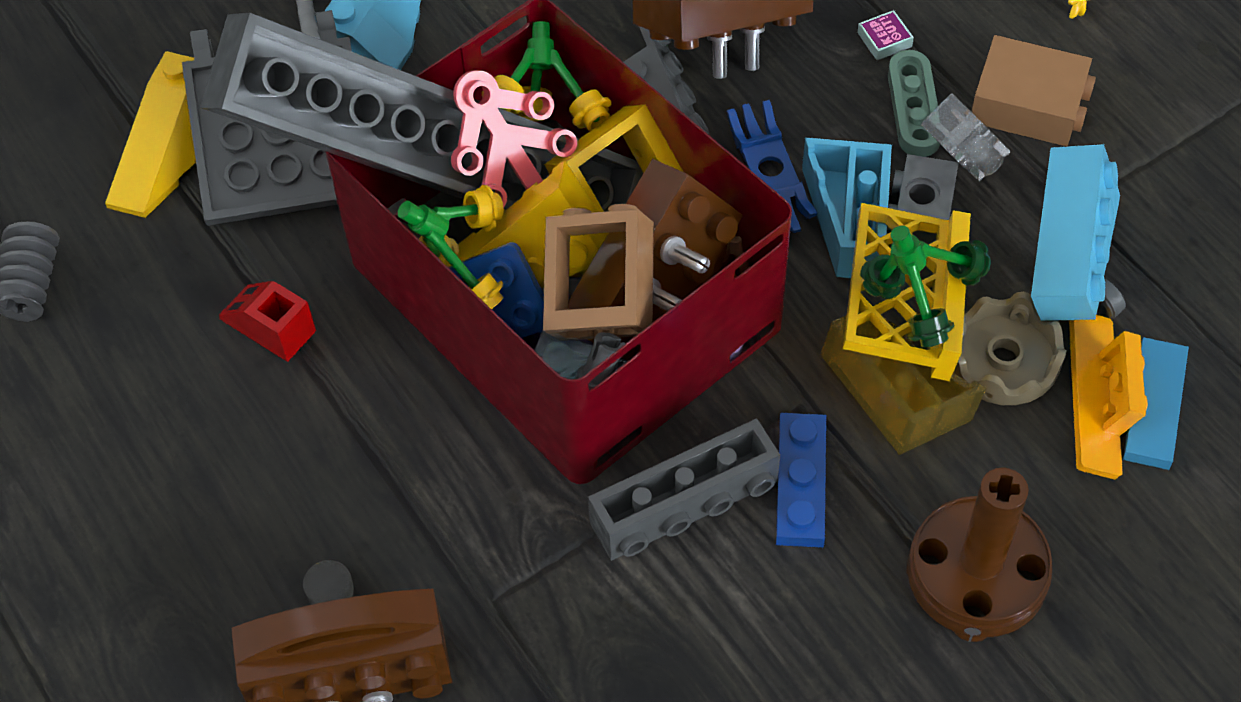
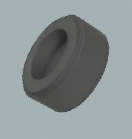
[1097,278,1126,320]

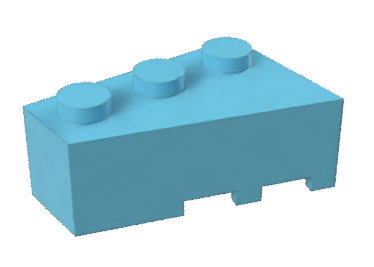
[802,138,892,278]

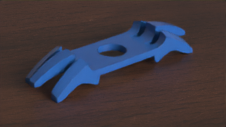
[727,100,818,233]

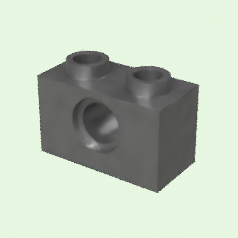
[887,154,959,248]

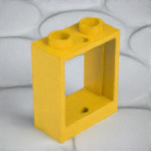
[544,104,683,212]

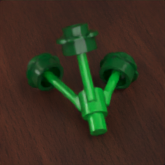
[860,226,991,347]

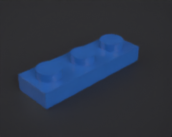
[776,413,826,548]

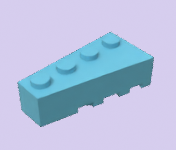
[1031,144,1120,321]

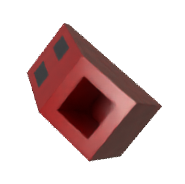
[219,281,316,362]

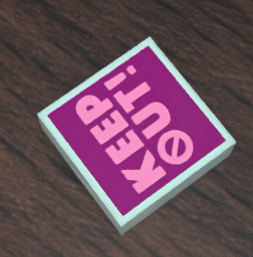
[857,10,914,60]

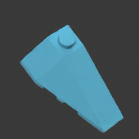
[325,0,421,70]

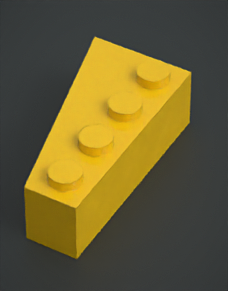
[458,160,608,288]

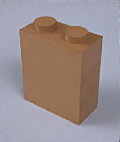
[970,35,1096,147]

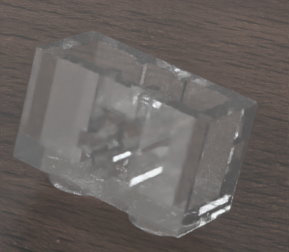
[921,93,1010,181]

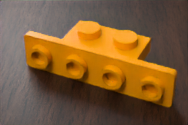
[1069,314,1148,480]

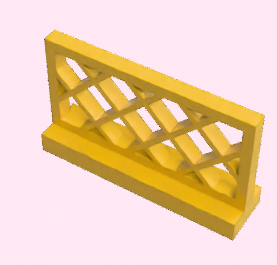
[843,203,971,381]

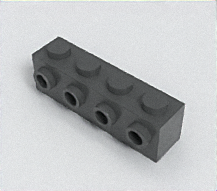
[588,418,780,561]

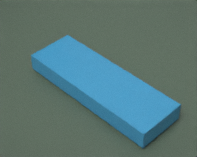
[1122,337,1189,470]

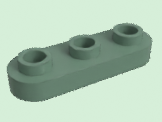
[888,50,942,157]

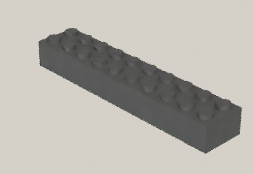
[200,13,643,212]

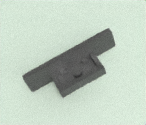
[623,26,709,134]

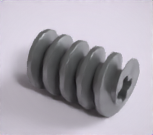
[0,221,59,322]

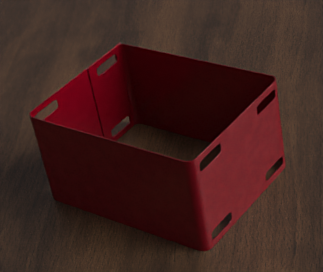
[325,0,792,484]

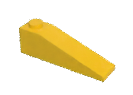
[105,51,196,218]

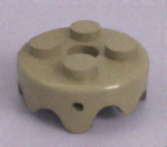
[953,292,1067,406]

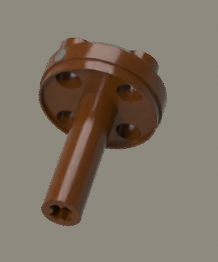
[906,467,1052,642]

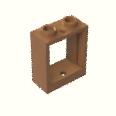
[543,204,654,341]

